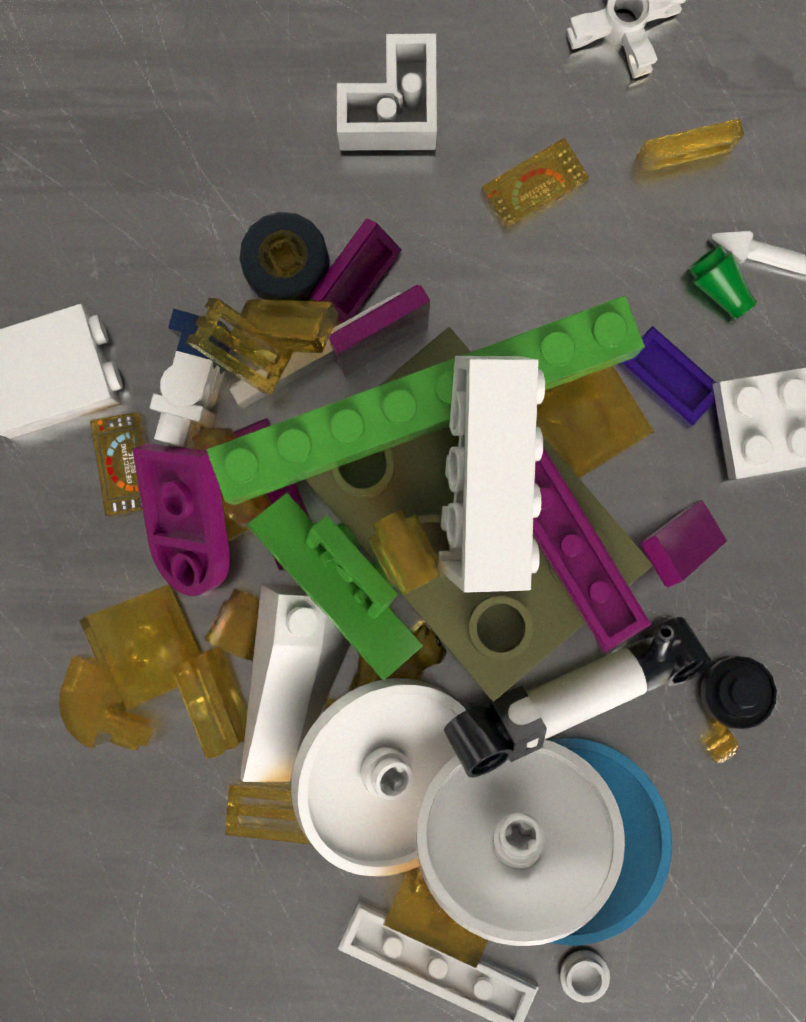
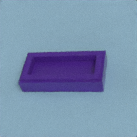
[618,326,716,428]

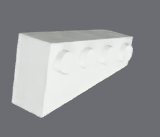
[437,356,545,592]

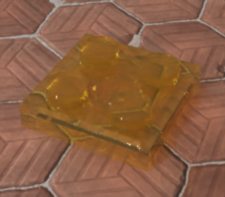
[536,366,654,478]

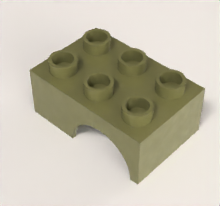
[305,327,653,702]

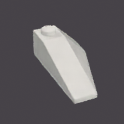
[240,584,350,782]

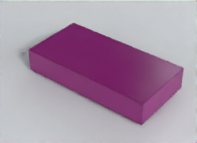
[309,218,402,324]

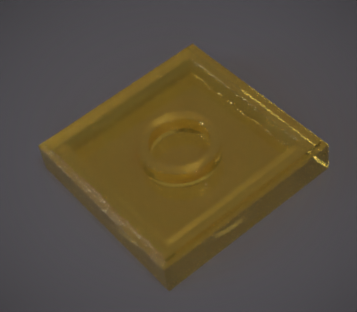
[79,584,208,713]

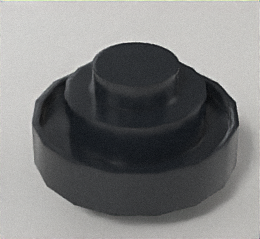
[701,656,777,730]

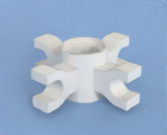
[566,0,686,79]

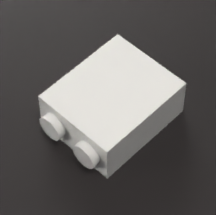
[0,304,123,439]

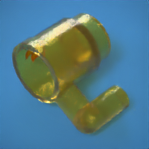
[204,588,260,662]

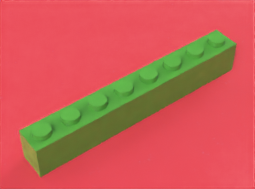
[206,296,645,506]

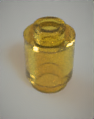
[368,510,441,595]

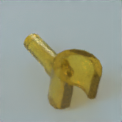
[700,695,739,764]

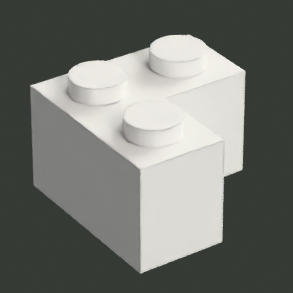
[337,34,437,151]

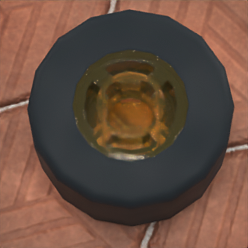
[239,212,330,307]

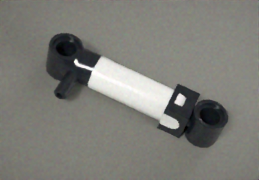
[444,617,711,778]

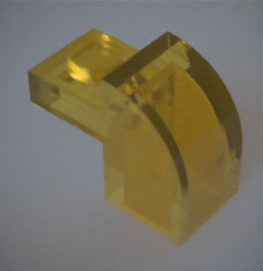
[59,654,161,751]

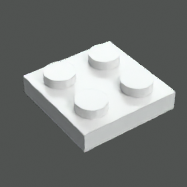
[712,368,806,480]

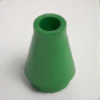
[689,245,757,320]

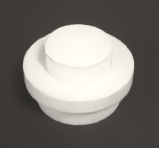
[560,950,610,1003]

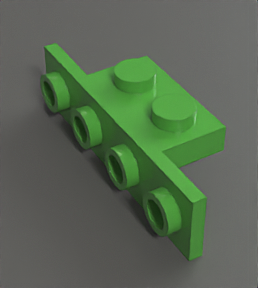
[247,493,423,681]

